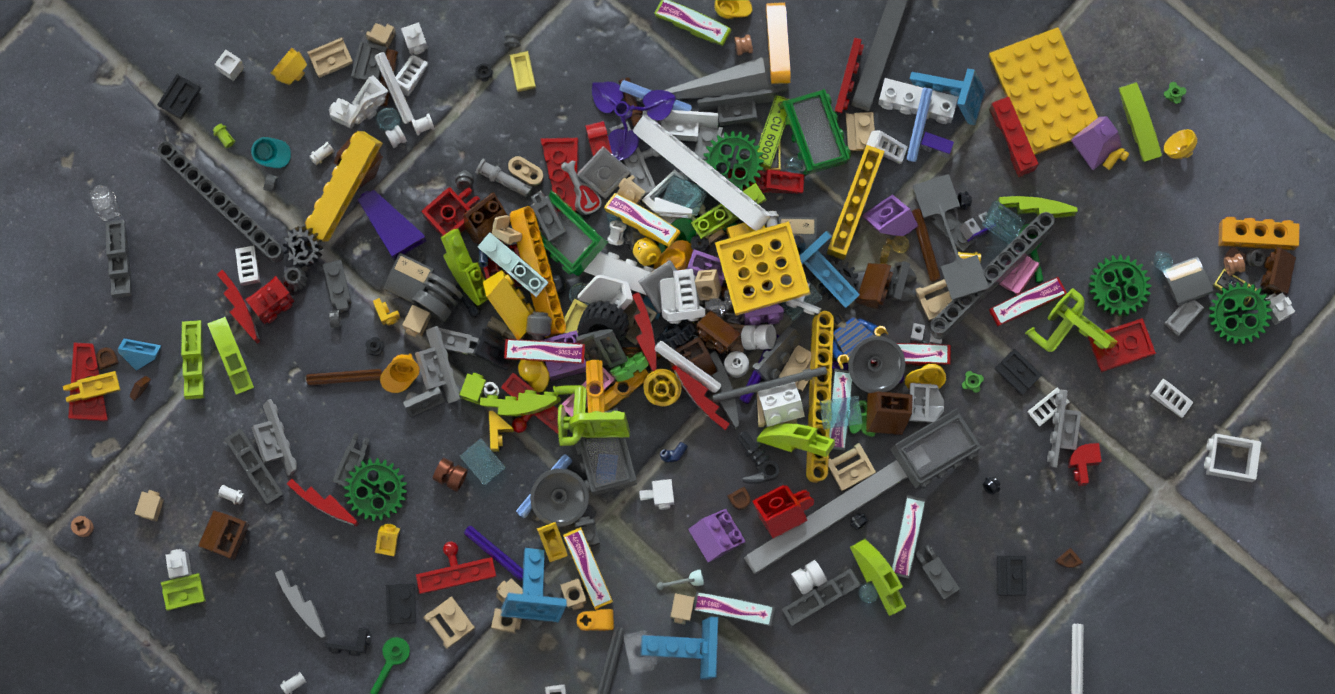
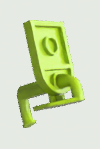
[1025,288,1118,352]
[553,385,630,446]

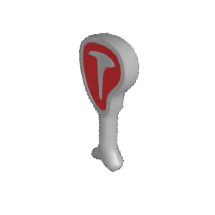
[561,161,602,215]

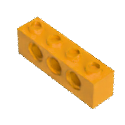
[1219,217,1299,250]

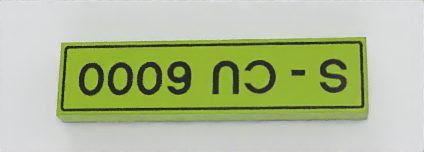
[757,95,790,169]

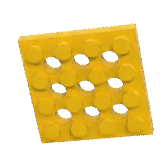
[715,221,810,316]

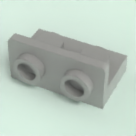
[694,126,724,160]

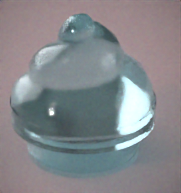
[784,156,803,174]
[1154,251,1173,271]
[859,583,878,603]

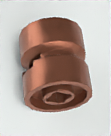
[433,458,468,492]

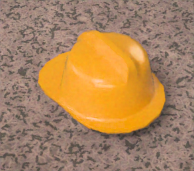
[654,240,693,271]
[380,353,420,393]

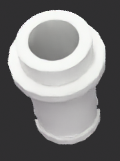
[309,142,334,165]
[766,211,779,227]
[484,382,499,397]
[218,485,245,505]
[280,672,307,694]

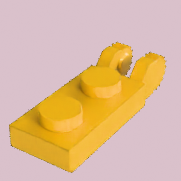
[63,371,121,402]

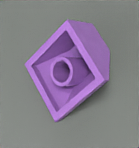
[1071,116,1122,170]
[862,194,918,236]

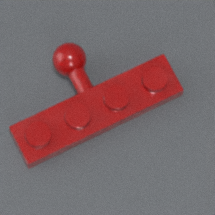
[501,373,559,435]
[416,541,497,594]

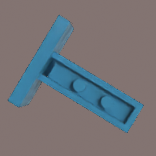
[910,69,985,125]
[800,231,860,308]
[501,548,567,622]
[641,617,718,680]

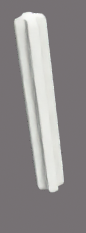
[375,52,414,123]
[655,341,721,393]
[1071,624,1083,694]

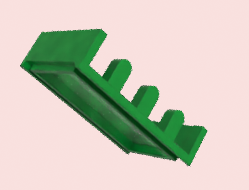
[779,89,851,176]
[534,190,608,276]

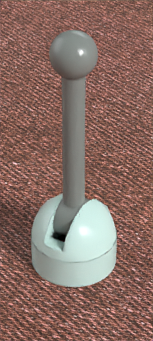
[657,569,704,590]

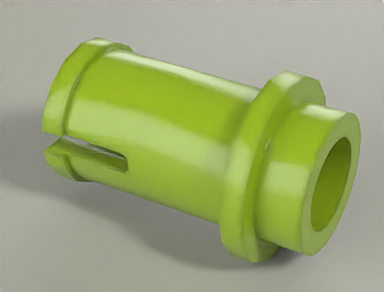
[213,124,236,149]

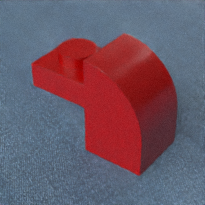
[585,121,612,156]
[1068,443,1102,486]

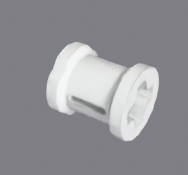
[412,114,435,136]
[607,220,626,245]

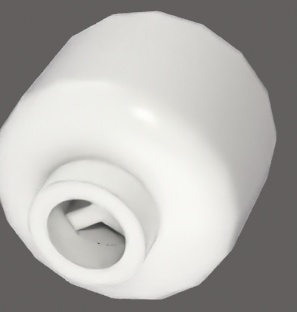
[724,351,749,378]

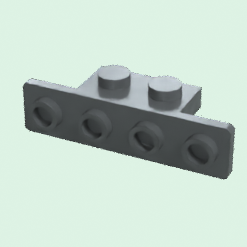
[698,89,774,126]

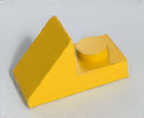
[489,411,514,452]
[537,522,568,562]

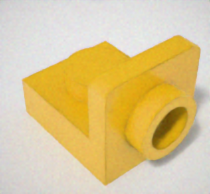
[373,298,401,326]
[375,524,400,556]

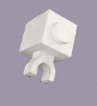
[401,22,428,54]
[329,98,357,129]
[1265,293,1295,325]
[639,479,674,510]
[166,549,192,580]

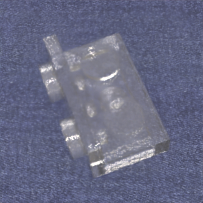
[705,290,732,316]

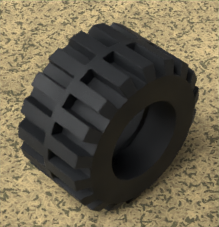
[577,300,629,345]

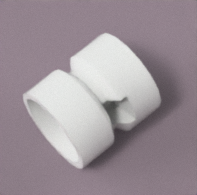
[741,324,777,350]
[791,560,827,595]

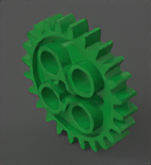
[703,131,764,191]
[1088,255,1152,317]
[1209,282,1273,344]
[344,458,407,521]

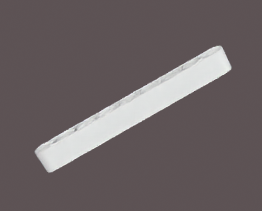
[633,115,771,231]

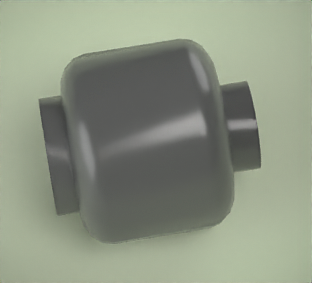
[526,312,552,340]

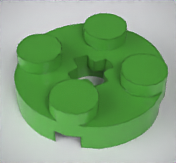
[610,351,649,382]

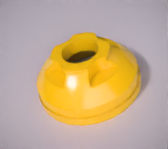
[1164,129,1197,159]

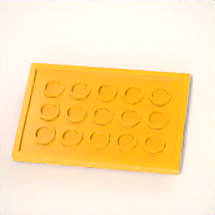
[989,27,1098,155]

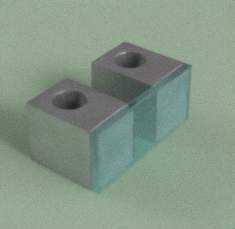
[910,323,944,344]

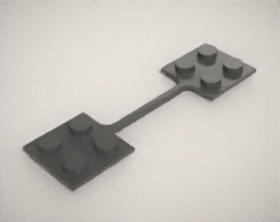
[913,174,989,300]

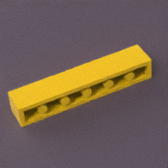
[305,131,383,242]
[827,145,884,261]

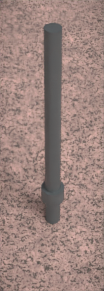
[713,366,827,402]

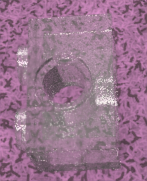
[89,185,122,222]
[623,630,658,675]

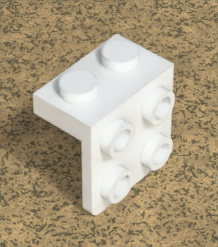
[348,76,388,126]
[578,275,633,310]
[660,275,705,324]
[758,382,805,427]

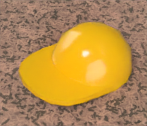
[714,0,752,19]
[518,360,550,392]
[905,364,946,390]

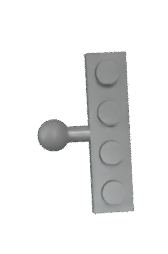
[610,122,662,196]

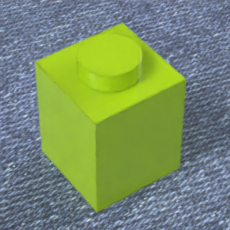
[459,373,487,405]

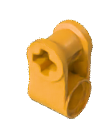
[577,609,614,631]

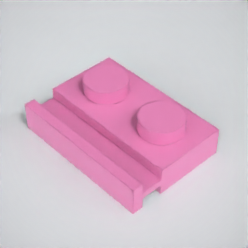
[999,250,1039,295]

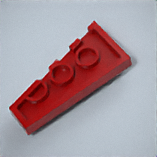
[835,37,864,114]
[541,138,579,213]
[68,343,108,421]

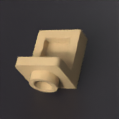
[616,175,645,204]
[492,215,522,245]

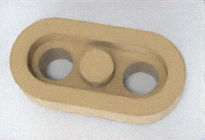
[508,156,543,186]

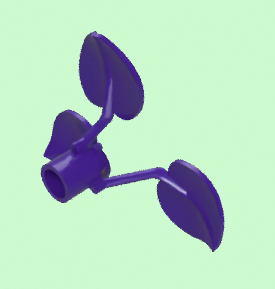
[592,82,676,161]

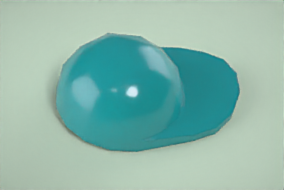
[251,137,291,168]

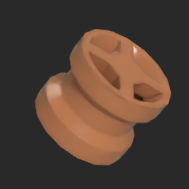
[734,35,753,56]
[1224,254,1245,276]
[71,516,94,537]

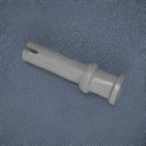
[475,158,532,198]

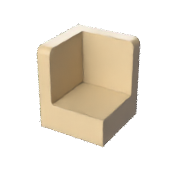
[366,23,396,49]

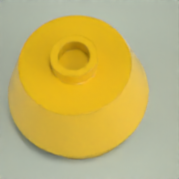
[271,48,307,85]
[643,369,681,406]

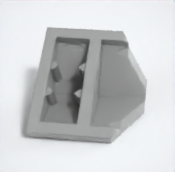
[909,383,944,423]

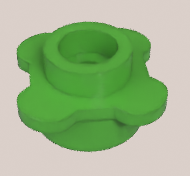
[1164,82,1186,104]
[962,371,984,393]

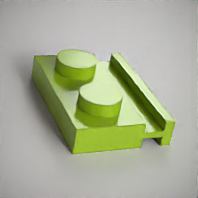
[161,573,206,611]

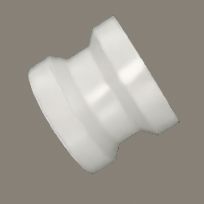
[385,125,407,148]

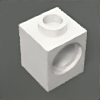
[215,50,245,81]

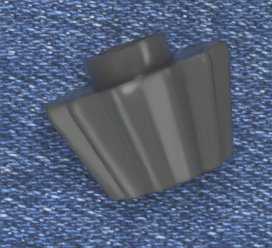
[625,226,647,251]
[282,266,308,292]

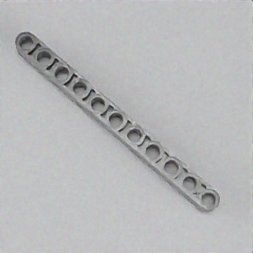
[744,445,932,574]

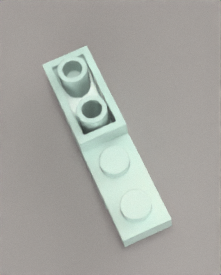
[478,233,548,297]

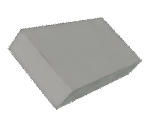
[1164,300,1204,336]

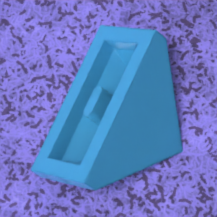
[118,338,161,371]

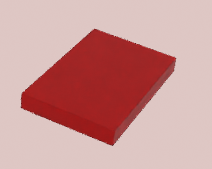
[1088,318,1156,372]

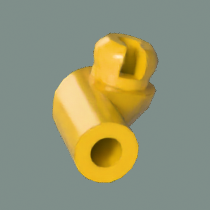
[1103,148,1129,170]

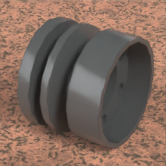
[412,273,463,323]

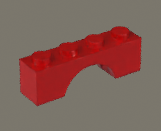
[989,96,1039,177]

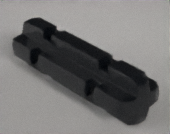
[456,284,480,318]

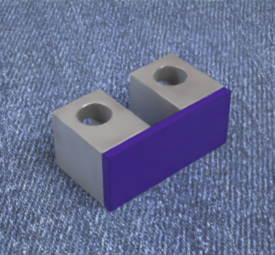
[920,132,954,158]
[959,212,996,242]

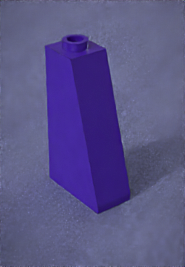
[358,190,426,260]

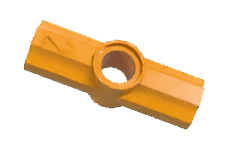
[586,360,605,413]
[604,369,649,411]

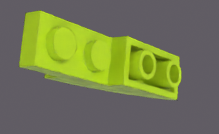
[691,183,766,239]
[440,229,488,305]
[207,317,254,395]
[480,390,561,416]
[757,423,835,457]
[850,539,906,616]

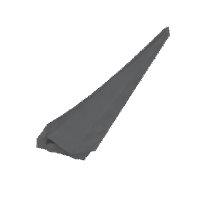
[637,57,789,103]

